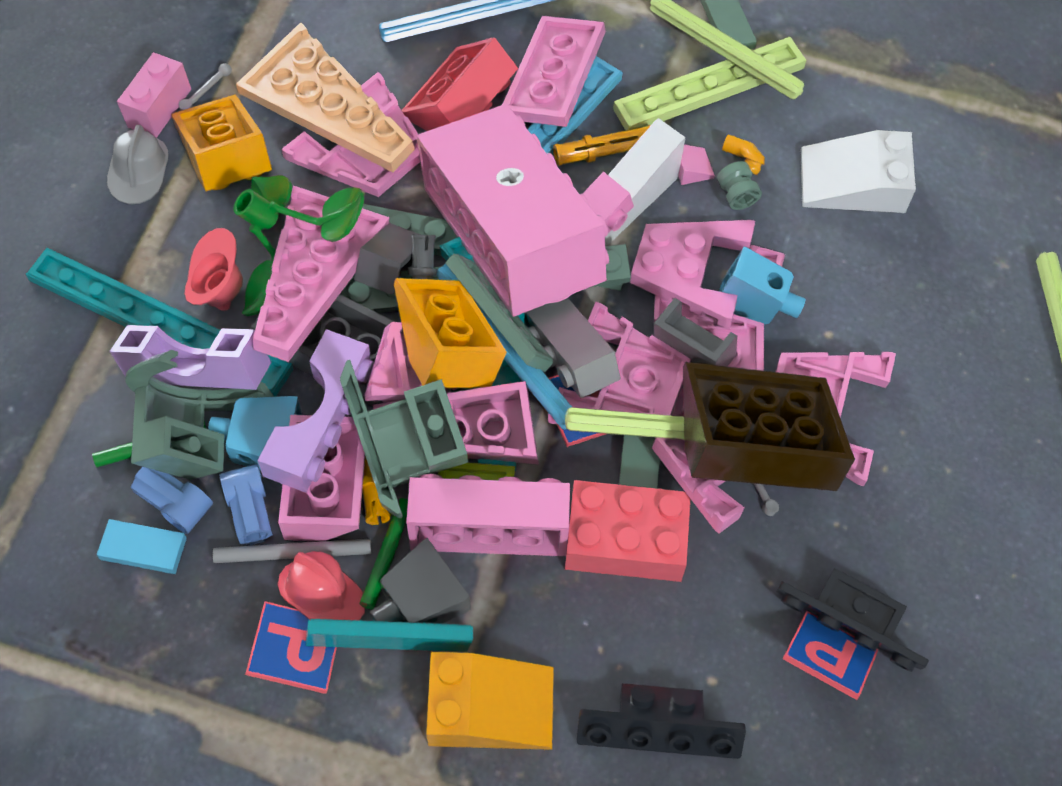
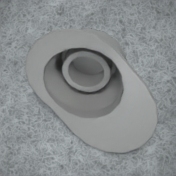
[107,125,168,204]

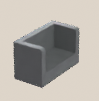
[354,223,420,294]
[654,298,738,367]

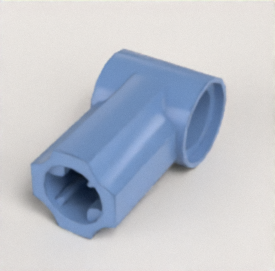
[219,463,273,545]
[131,467,213,534]

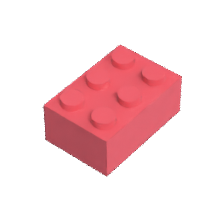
[565,480,691,582]

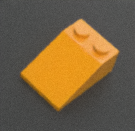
[171,94,272,191]
[394,278,507,388]
[426,652,554,750]

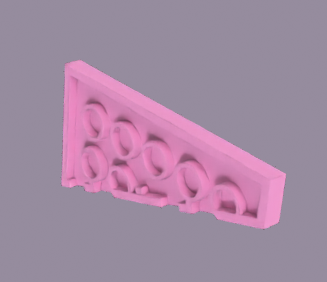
[253,185,389,362]

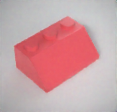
[401,37,518,131]

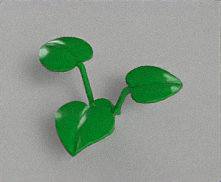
[233,175,365,316]

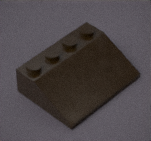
[683,362,855,491]

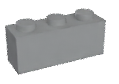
[526,298,621,398]

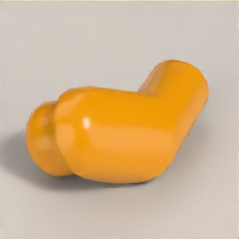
[722,134,765,175]

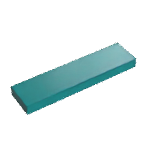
[306,619,473,652]

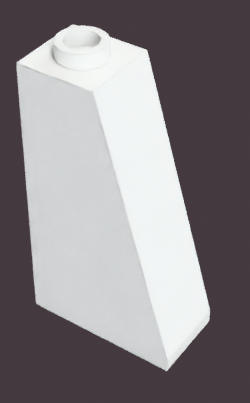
[605,118,685,246]

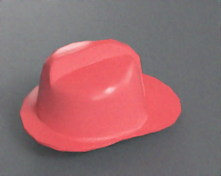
[184,228,243,311]
[278,551,365,621]

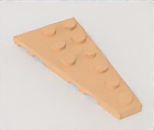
[236,23,415,172]

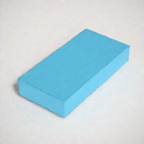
[97,519,187,574]

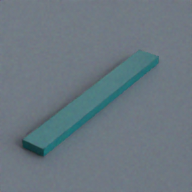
[26,247,294,397]

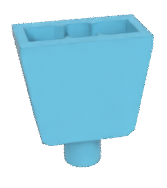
[719,247,806,324]
[208,396,302,470]

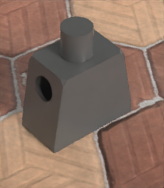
[369,538,471,624]

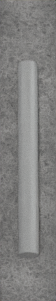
[213,538,372,563]

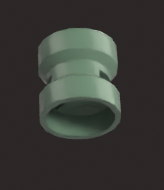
[717,161,762,210]

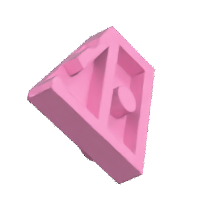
[364,322,423,401]

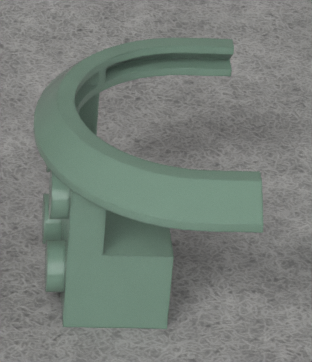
[125,350,274,480]
[340,360,468,518]

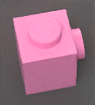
[583,171,634,234]

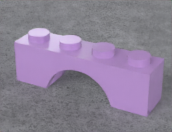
[110,325,271,390]
[258,329,374,493]

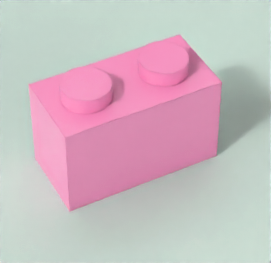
[117,52,191,138]

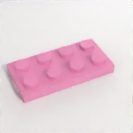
[502,16,606,127]

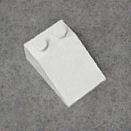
[801,130,916,213]

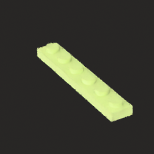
[613,37,806,131]

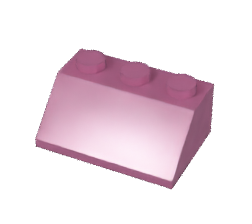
[278,415,365,541]

